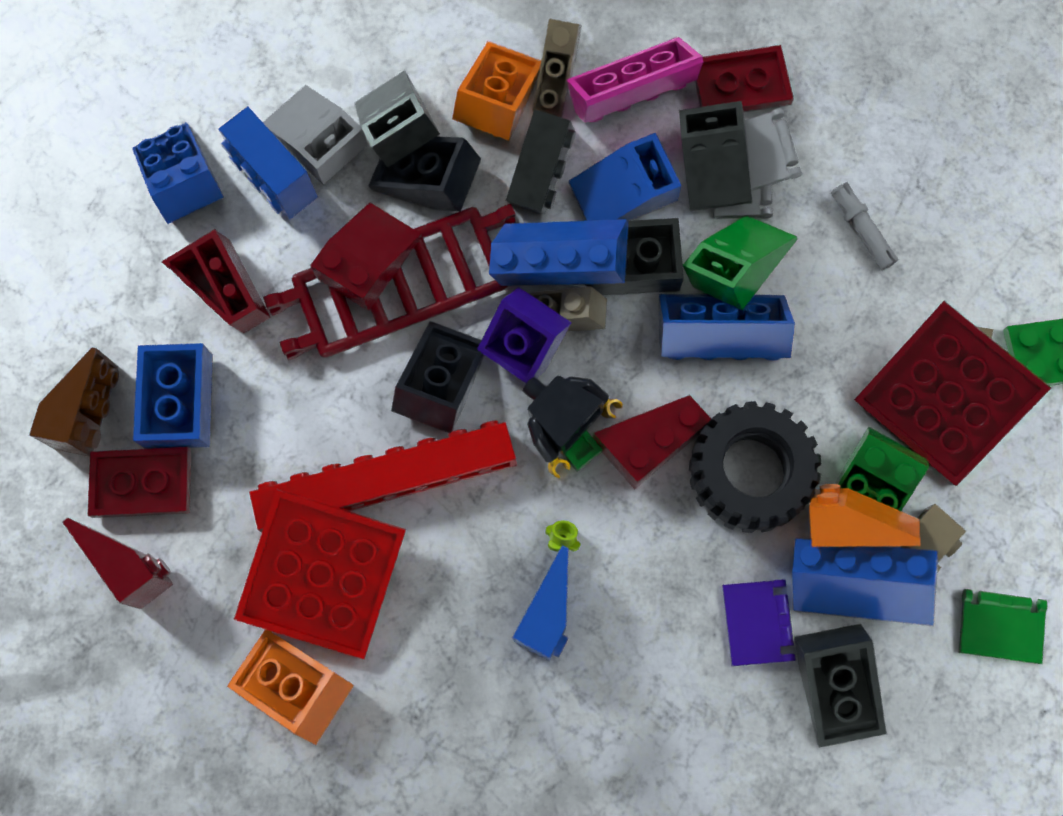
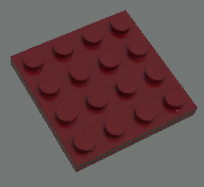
[854,300,1051,486]

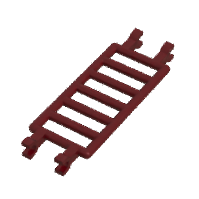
[263,203,516,361]

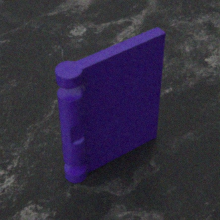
[722,579,796,666]

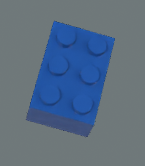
[218,106,318,220]
[133,343,213,449]

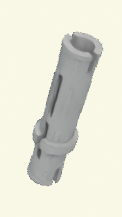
[831,182,899,271]

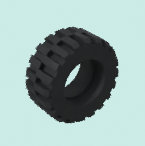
[689,401,822,533]

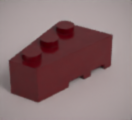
[161,229,271,333]
[593,395,711,490]

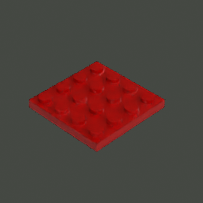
[234,489,406,660]

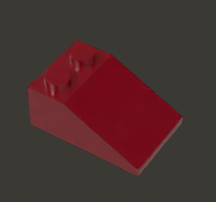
[310,202,422,311]
[62,518,174,609]

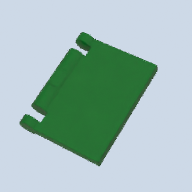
[959,589,1047,664]

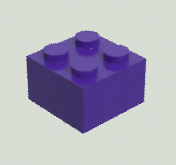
[477,287,572,383]

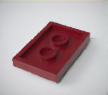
[694,45,794,112]
[87,447,191,518]

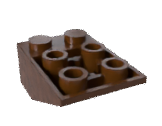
[29,347,119,457]

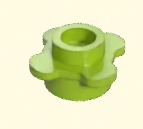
[545,520,581,551]

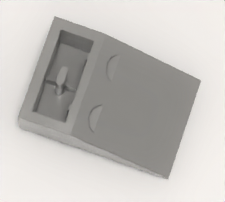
[263,85,368,185]

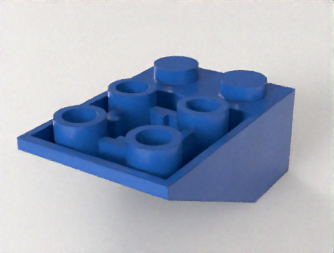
[132,122,224,224]
[569,132,682,221]

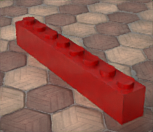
[249,420,517,532]

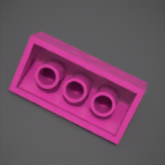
[567,37,703,123]

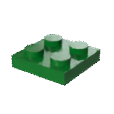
[1003,319,1063,386]

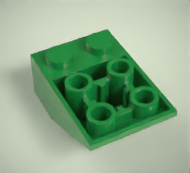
[683,216,798,310]
[835,427,929,511]

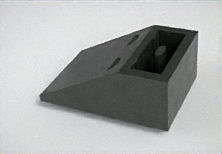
[354,70,440,167]
[679,101,753,211]

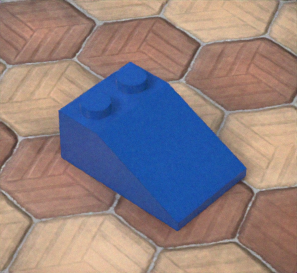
[512,545,569,661]

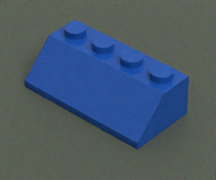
[489,219,629,286]
[659,294,795,361]
[792,538,938,626]

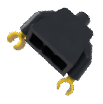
[522,376,623,478]

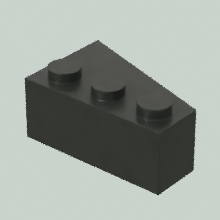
[505,109,576,214]

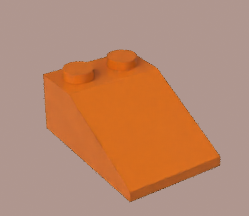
[452,41,541,140]
[809,484,920,547]
[227,629,354,745]

